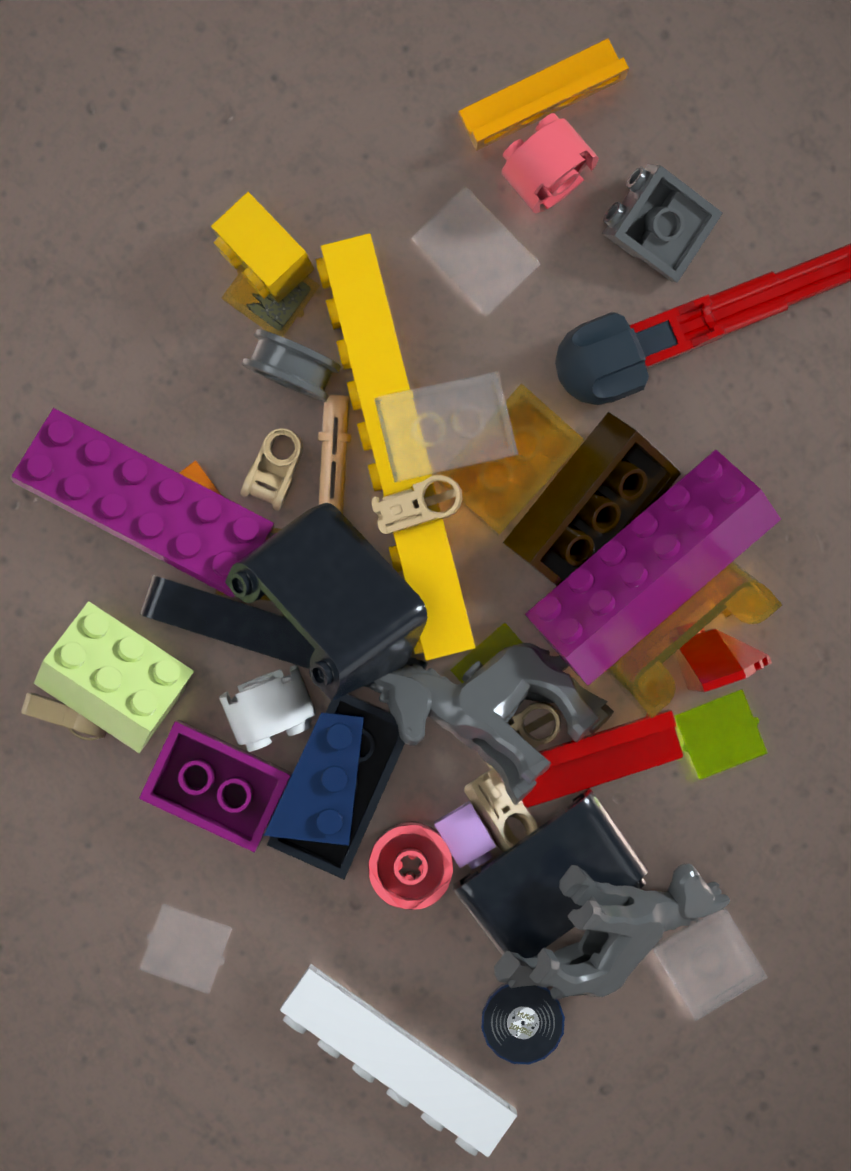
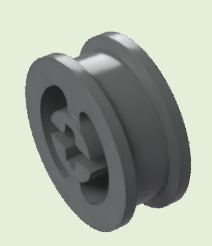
[242,329,342,402]

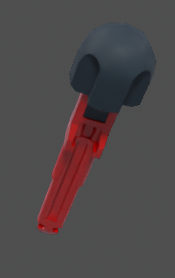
[555,244,851,405]

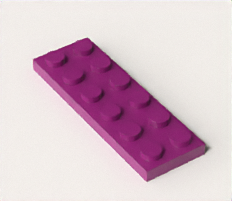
[11,408,274,598]

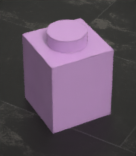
[434,801,496,870]

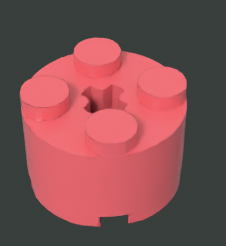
[501,113,599,213]
[368,822,453,910]

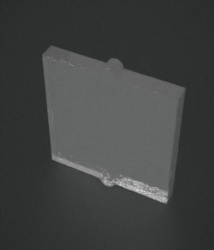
[140,904,232,994]

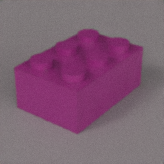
[139,720,292,853]

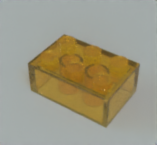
[437,383,584,536]

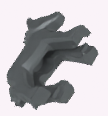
[370,643,614,805]
[494,863,730,1000]

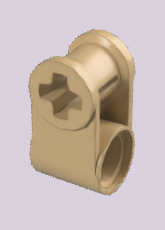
[240,428,303,512]

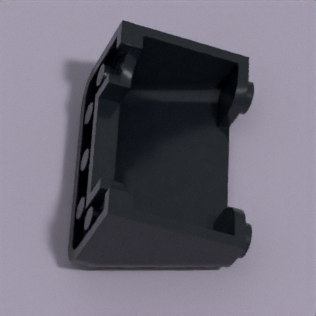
[225,503,428,701]
[453,788,648,958]

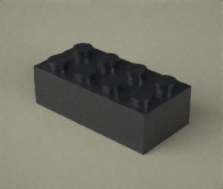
[267,693,405,880]

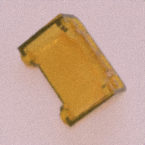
[606,561,782,718]

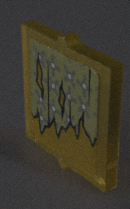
[221,266,320,337]

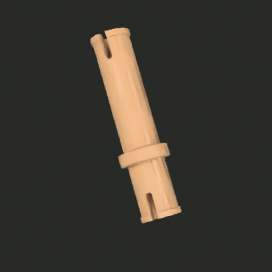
[318,395,351,514]

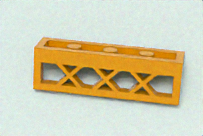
[458,38,629,151]

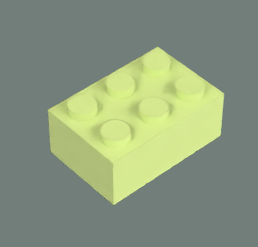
[34,601,194,754]

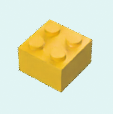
[211,192,314,303]

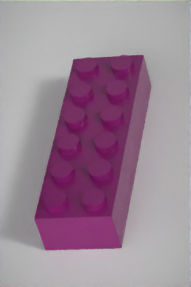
[525,450,781,686]

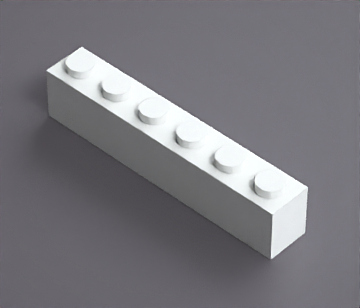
[280,964,517,1157]

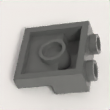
[602,164,723,283]

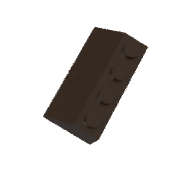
[503,412,682,587]

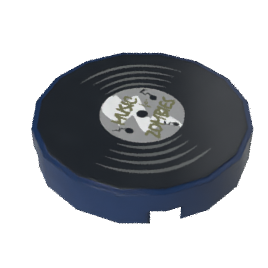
[481,983,565,1065]

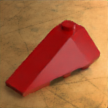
[672,623,772,692]

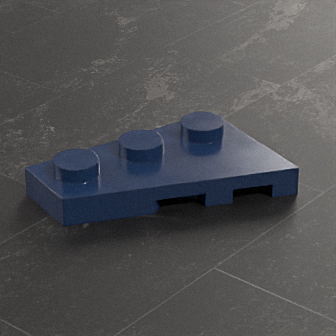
[264,712,364,846]

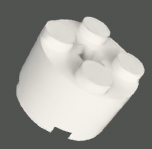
[219,665,316,752]

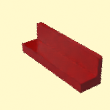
[522,709,683,808]

